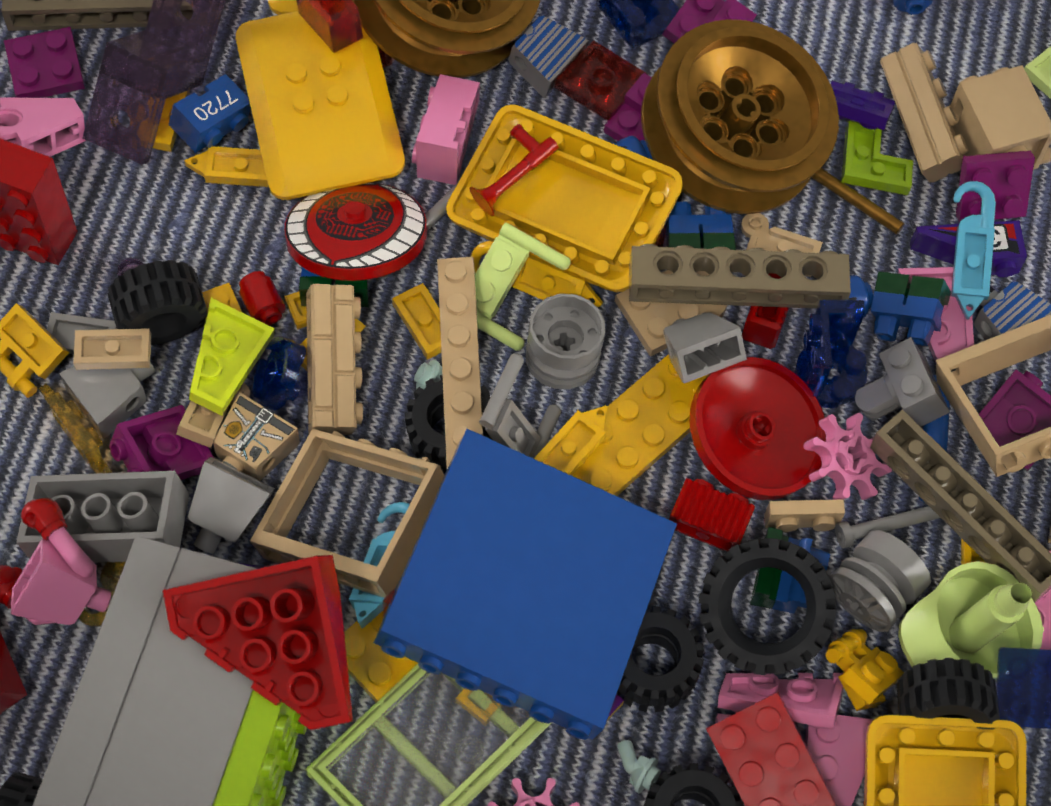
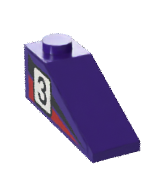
[910,220,1027,277]

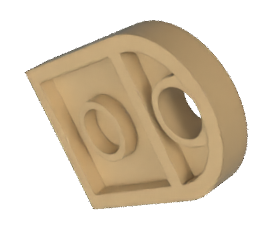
[615,270,727,357]

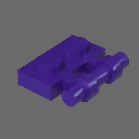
[831,80,895,130]

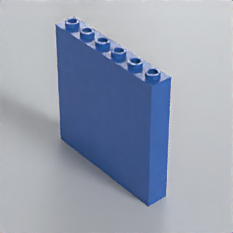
[373,429,677,740]

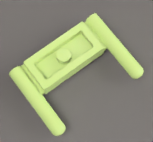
[475,222,571,351]

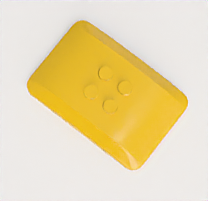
[236,0,405,200]
[446,104,683,292]
[864,715,1026,806]

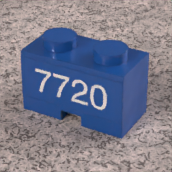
[169,74,251,153]

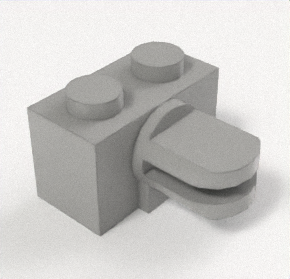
[855,337,950,427]

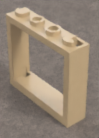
[936,315,1051,477]
[250,428,445,599]

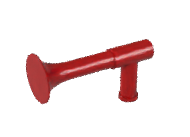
[470,124,559,216]

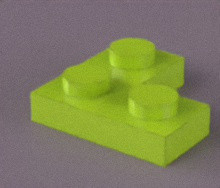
[841,121,913,196]

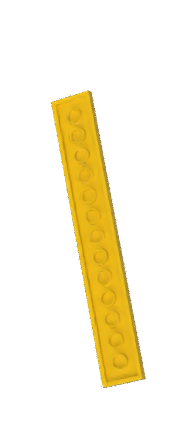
[344,354,709,702]

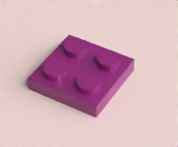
[4,27,85,98]
[956,150,1035,223]

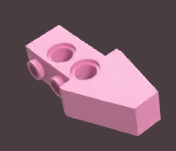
[0,97,86,157]

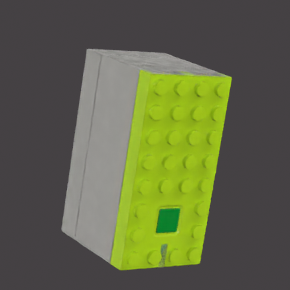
[33,535,307,806]

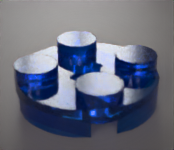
[253,336,306,411]
[794,336,868,409]

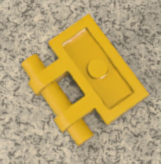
[0,303,70,398]
[826,629,904,705]

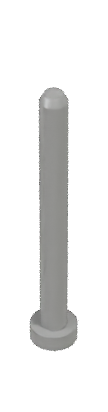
[835,506,941,549]

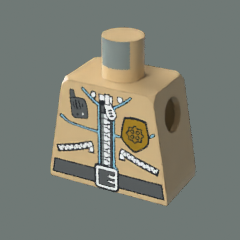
[213,392,300,481]

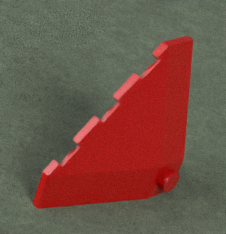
[162,555,353,730]

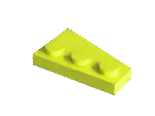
[189,298,275,416]

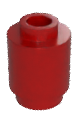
[239,271,286,325]

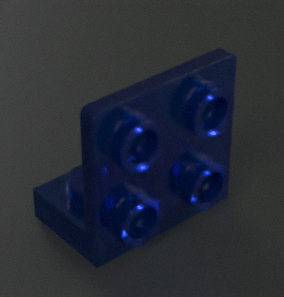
[596,0,680,50]
[803,300,865,396]
[997,647,1051,729]

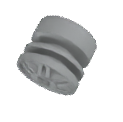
[526,294,605,390]
[829,530,931,632]

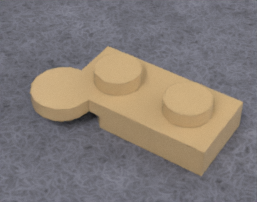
[741,213,823,277]
[176,383,250,448]

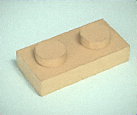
[73,328,151,370]
[764,499,845,532]

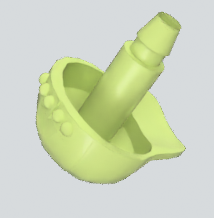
[898,561,1044,682]

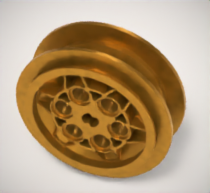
[352,0,540,78]
[641,19,839,214]

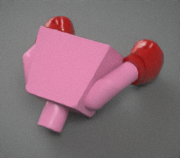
[0,498,111,625]

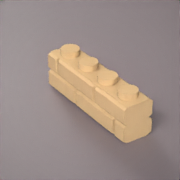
[880,43,969,183]
[306,284,363,435]

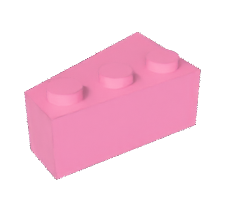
[412,74,480,185]

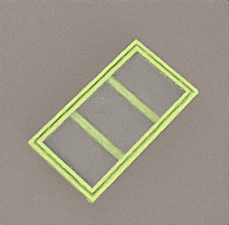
[305,664,552,806]

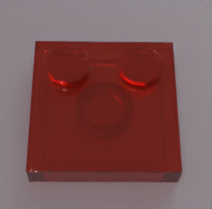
[554,40,648,121]

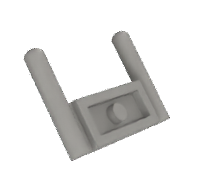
[479,353,561,459]

